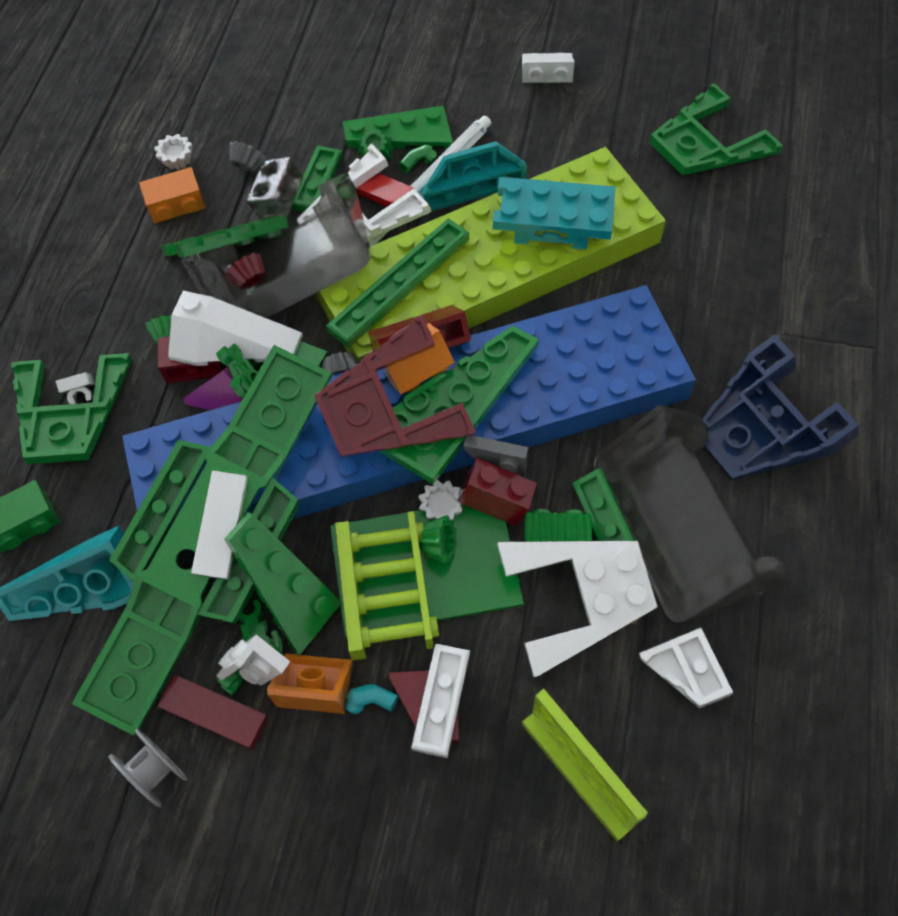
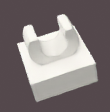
[56,372,95,404]

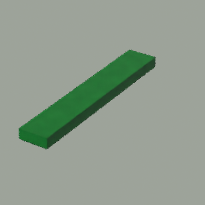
[326,218,470,348]

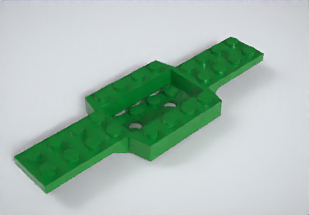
[72,345,332,736]

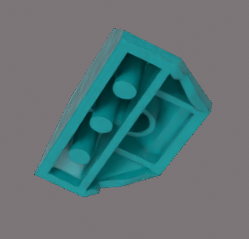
[422,141,527,212]

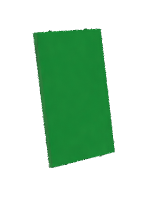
[330,504,524,638]

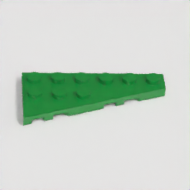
[378,325,539,484]

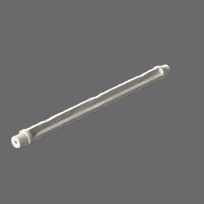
[351,116,491,254]

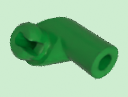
[398,144,437,174]

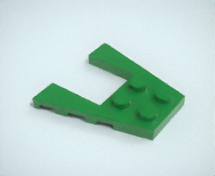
[649,83,783,176]
[161,216,289,257]
[11,353,132,464]

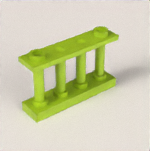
[335,511,439,661]

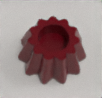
[224,253,265,290]

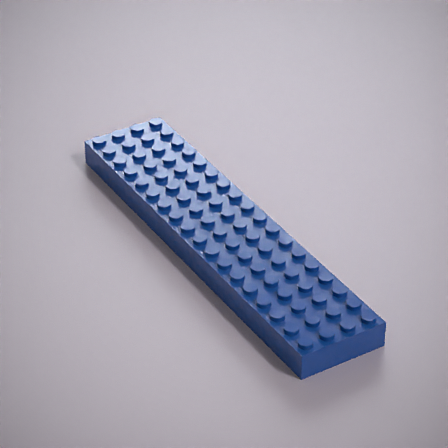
[122,285,696,553]

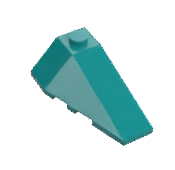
[0,526,134,621]

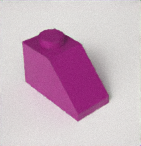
[182,367,243,410]

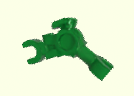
[216,344,258,399]
[217,600,283,696]

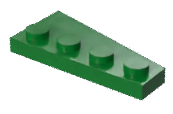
[343,106,453,150]
[224,513,342,656]

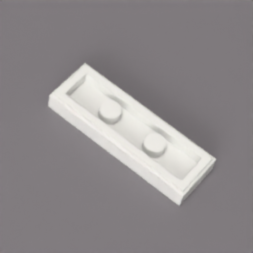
[191,470,248,580]
[411,644,470,758]

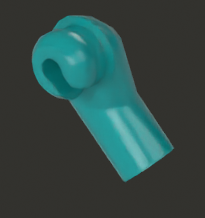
[345,684,399,714]

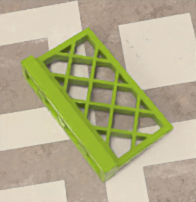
[522,689,648,842]

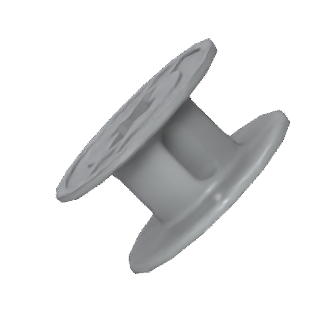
[108,728,188,808]

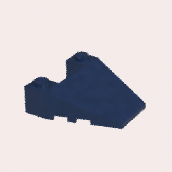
[693,335,859,480]

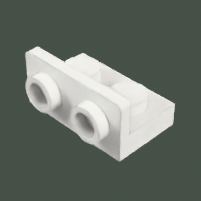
[522,53,574,83]
[217,635,290,686]

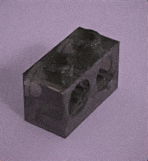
[246,157,303,220]

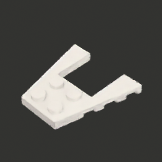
[297,144,431,259]
[497,541,657,677]

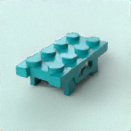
[493,177,616,250]

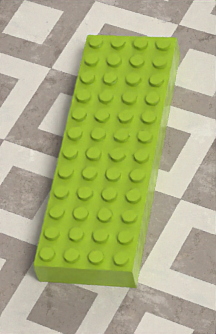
[309,147,666,363]

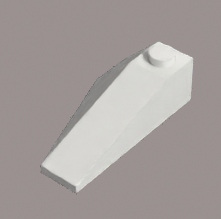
[168,291,303,366]

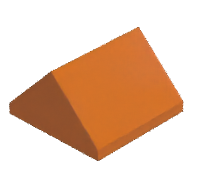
[267,653,352,714]

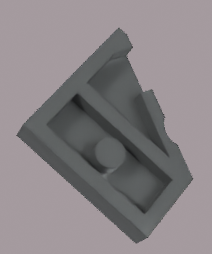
[464,436,528,478]

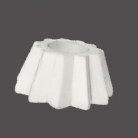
[154,134,192,170]
[419,480,462,520]

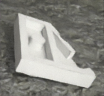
[639,628,733,708]

